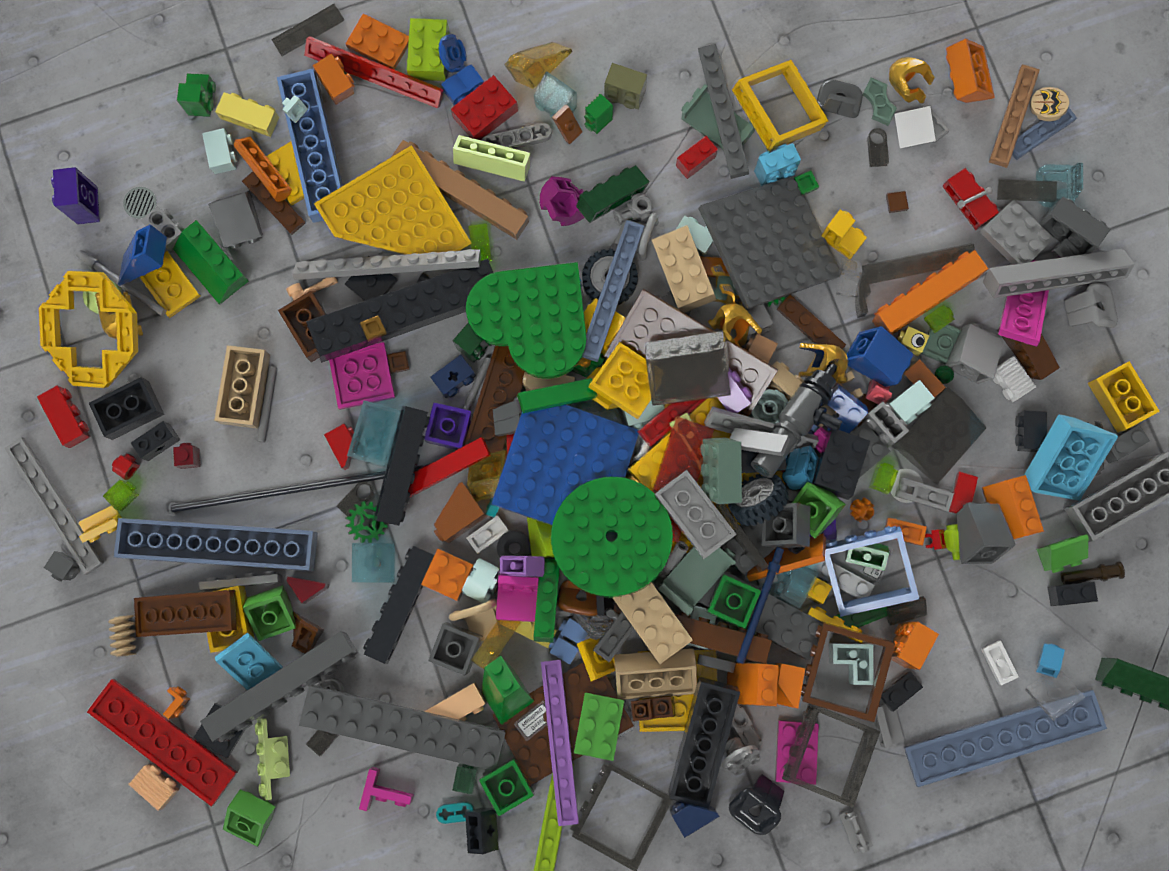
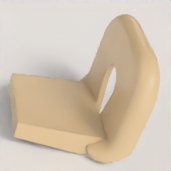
[449,599,502,641]

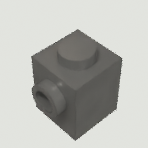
[44,551,79,582]

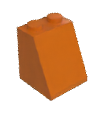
[727,663,778,706]

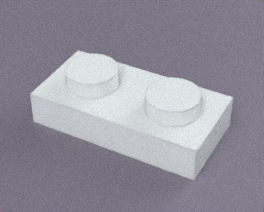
[466,515,509,554]
[981,641,1019,685]

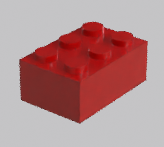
[451,75,518,140]

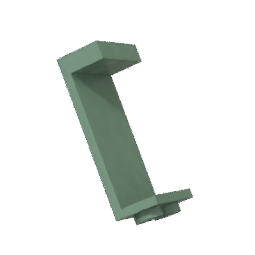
[681,84,755,149]
[658,547,736,615]

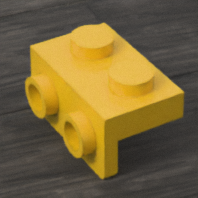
[79,505,122,543]

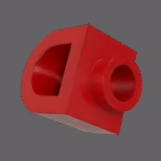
[112,453,140,480]

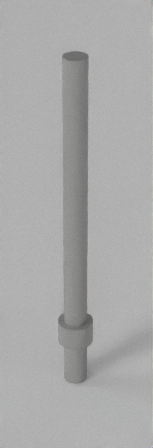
[76,250,166,316]

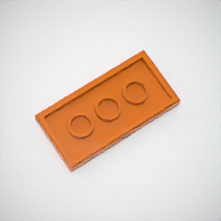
[747,533,826,582]

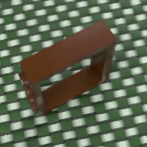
[801,621,895,722]

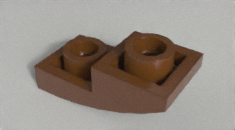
[631,696,675,721]

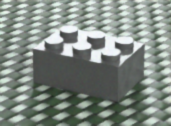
[1039,197,1111,255]

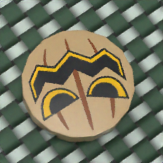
[1030,87,1069,121]

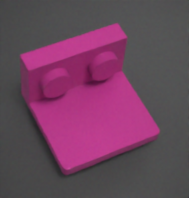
[496,575,538,622]

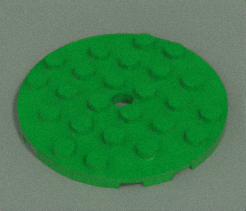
[551,477,673,598]

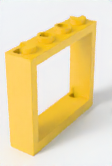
[732,60,828,151]

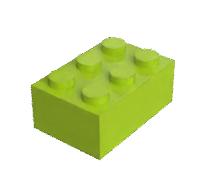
[407,18,449,81]

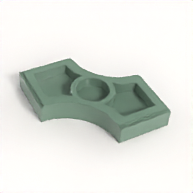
[863,77,897,126]

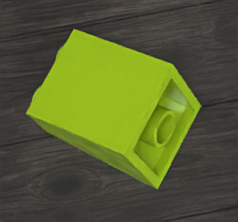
[527,517,555,559]

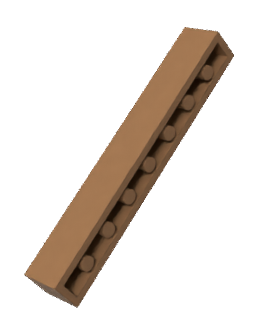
[391,140,529,240]

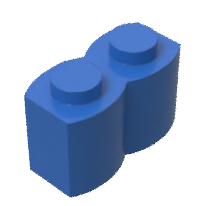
[441,64,484,106]

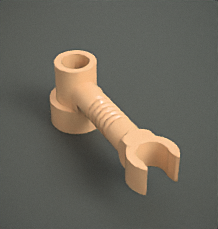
[286,277,338,300]

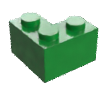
[177,73,216,117]

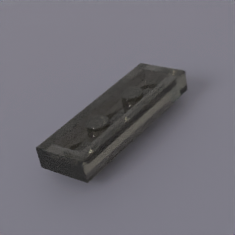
[997,179,1057,202]

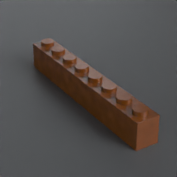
[611,603,772,664]

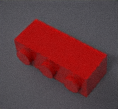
[942,168,999,230]
[37,385,90,448]

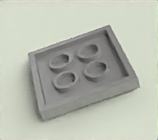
[979,200,1054,265]

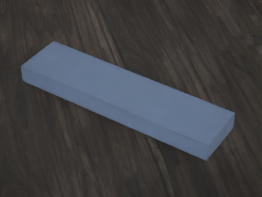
[1012,107,1077,160]

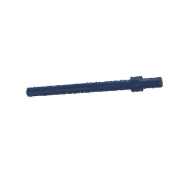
[736,547,784,664]

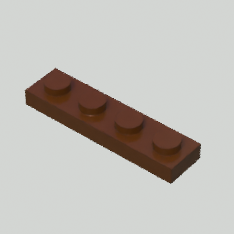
[242,171,305,235]
[777,295,846,349]

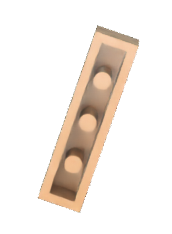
[425,682,487,721]

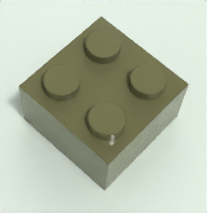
[604,63,647,110]

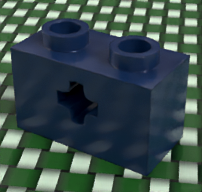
[430,355,476,398]

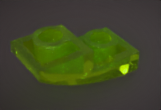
[468,223,492,261]

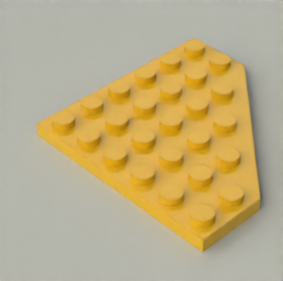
[314,145,472,255]

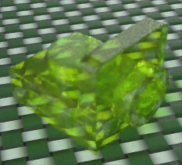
[923,304,955,333]

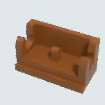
[903,359,946,398]

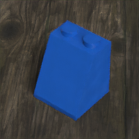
[846,326,914,387]

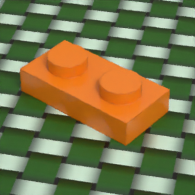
[885,518,927,546]

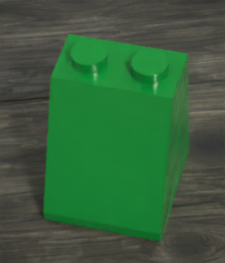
[481,656,534,725]

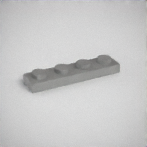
[199,571,282,591]

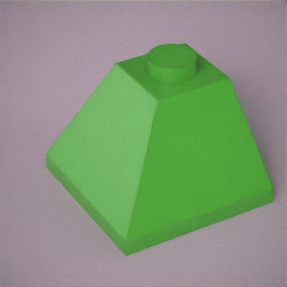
[792,482,846,538]

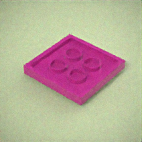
[329,342,395,410]

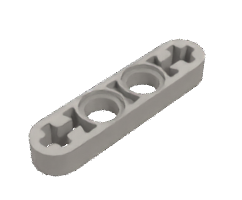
[481,123,552,149]

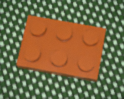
[345,13,409,70]

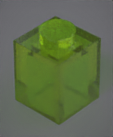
[869,463,898,494]
[103,479,139,511]

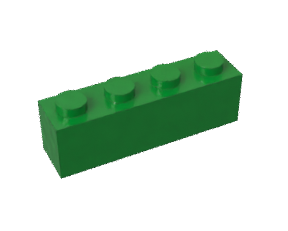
[534,559,560,643]

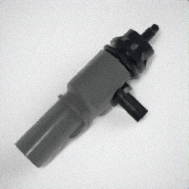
[751,364,842,478]

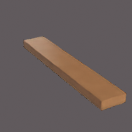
[989,64,1040,168]

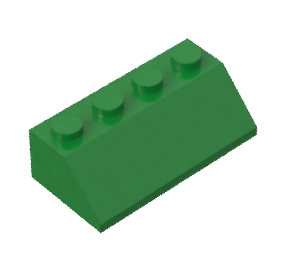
[173,220,249,305]

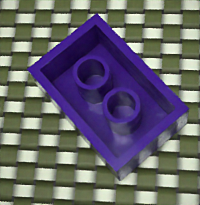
[51,167,100,224]

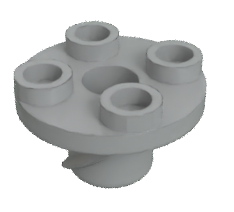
[722,737,761,776]

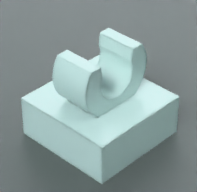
[282,95,308,123]

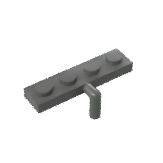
[593,608,634,662]

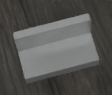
[875,704,904,748]

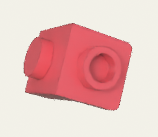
[866,380,892,405]

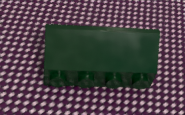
[1095,658,1169,711]

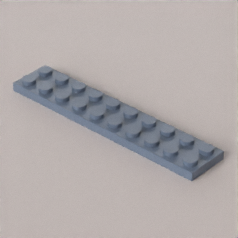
[904,690,1107,787]

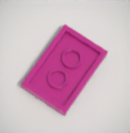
[775,720,819,785]

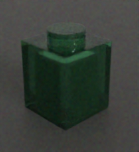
[452,764,478,794]

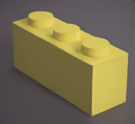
[215,92,279,137]

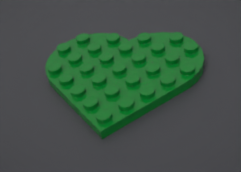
[466,262,587,379]

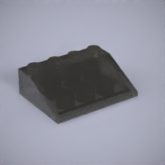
[645,331,731,406]
[892,387,986,485]

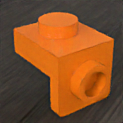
[163,687,190,719]

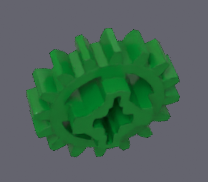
[345,501,388,543]

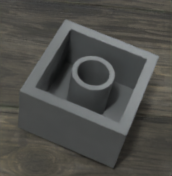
[762,503,810,548]
[428,622,483,676]

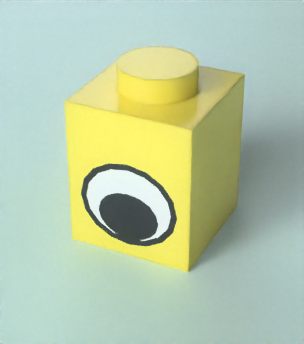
[897,326,929,357]

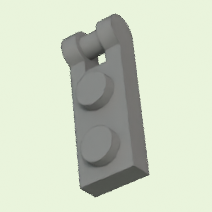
[895,478,954,512]

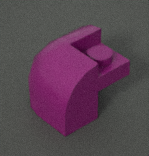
[539,176,585,226]

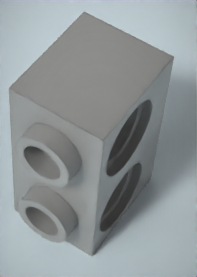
[141,206,184,252]

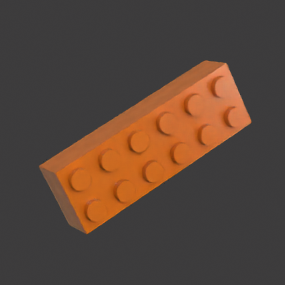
[872,250,988,335]

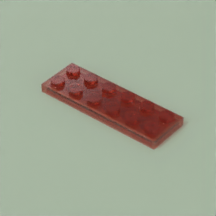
[652,416,714,543]

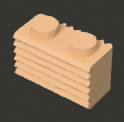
[128,764,179,811]

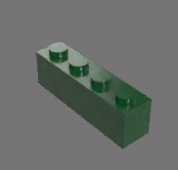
[576,165,650,223]

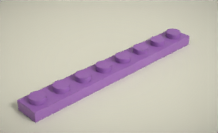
[541,660,579,826]

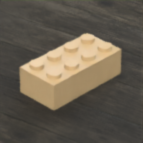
[652,225,716,313]
[214,345,270,429]
[613,583,693,664]

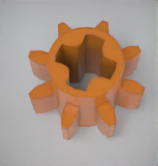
[850,497,874,523]

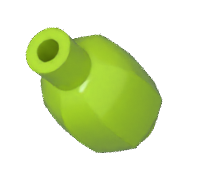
[944,524,960,560]

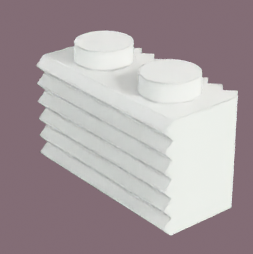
[992,356,1036,402]

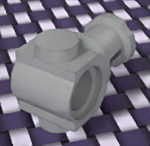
[613,193,652,226]

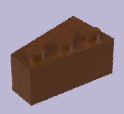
[997,329,1060,380]

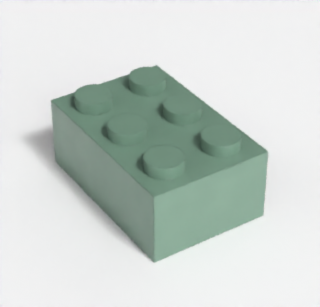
[701,437,742,504]

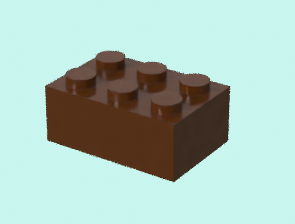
[278,291,326,363]

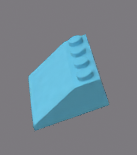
[1024,414,1118,501]

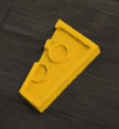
[266,141,304,206]

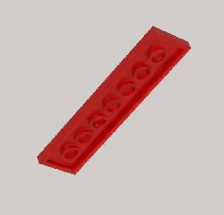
[87,679,238,807]

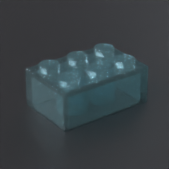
[347,400,401,468]

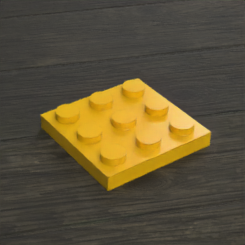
[589,342,668,419]

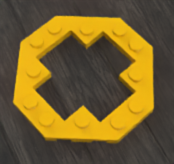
[39,271,138,388]

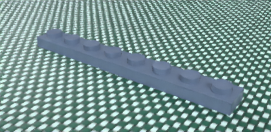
[583,220,644,362]

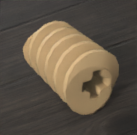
[108,615,137,657]

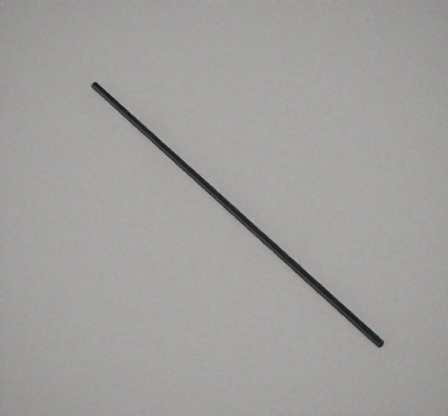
[171,452,507,513]

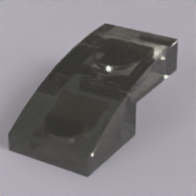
[855,274,871,318]

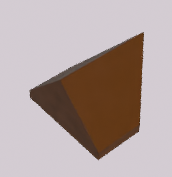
[292,611,324,654]

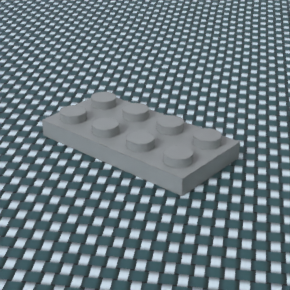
[654,470,736,559]

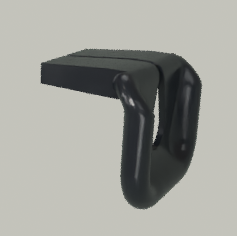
[728,774,785,835]

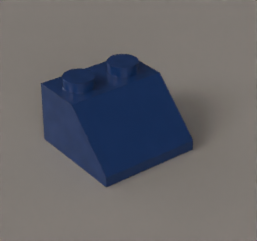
[669,801,720,838]

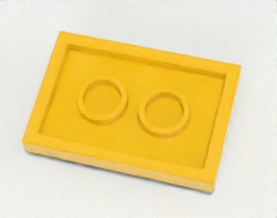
[140,251,201,318]

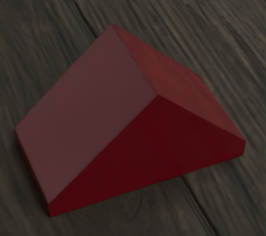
[286,577,329,604]

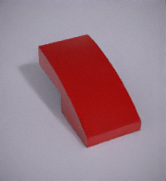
[949,471,978,514]

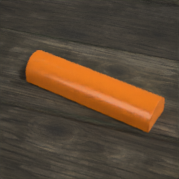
[234,136,292,202]

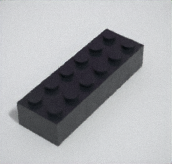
[668,677,740,809]

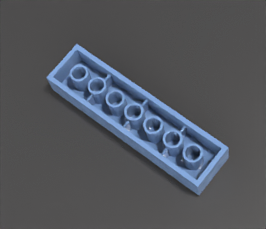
[277,69,343,223]

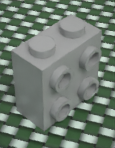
[861,402,909,448]

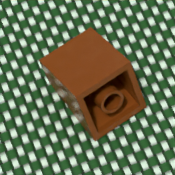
[434,482,487,543]

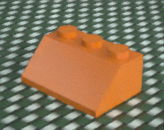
[946,39,995,103]
[982,475,1044,539]

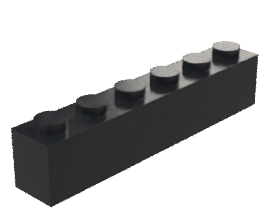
[373,406,429,526]
[363,546,434,664]

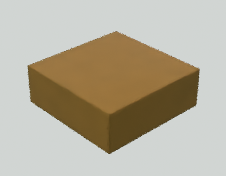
[360,315,386,342]

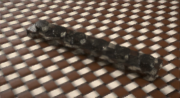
[862,243,975,285]

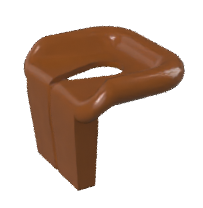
[557,580,597,616]

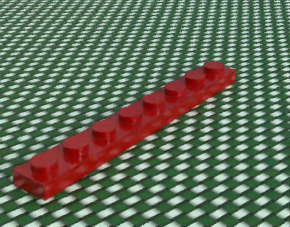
[304,36,444,108]

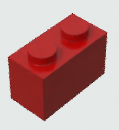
[676,136,718,179]

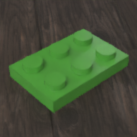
[574,693,625,761]

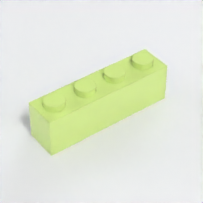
[453,135,530,182]

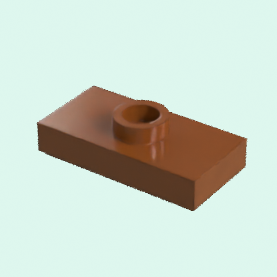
[552,105,583,144]

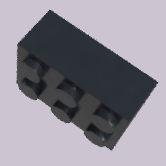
[89,377,165,440]
[812,429,870,500]

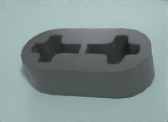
[697,654,736,673]

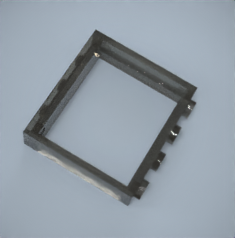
[782,704,880,808]
[570,761,673,871]

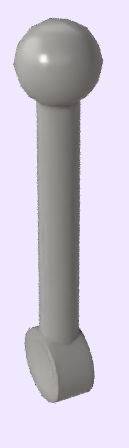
[957,187,993,209]

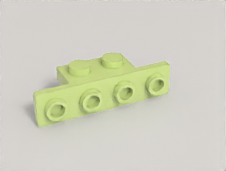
[255,718,290,800]

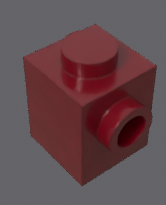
[173,443,200,469]

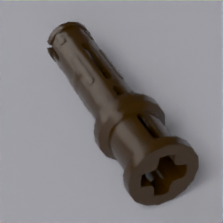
[1061,561,1125,585]

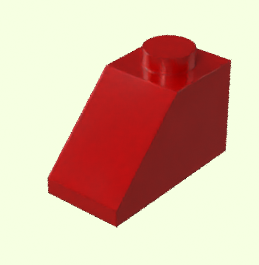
[324,423,357,470]

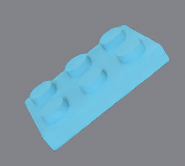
[215,633,283,691]

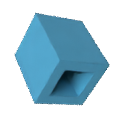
[1036,644,1065,678]

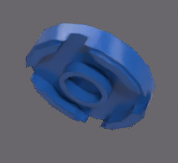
[439,34,467,73]

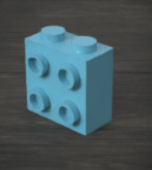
[754,143,801,186]

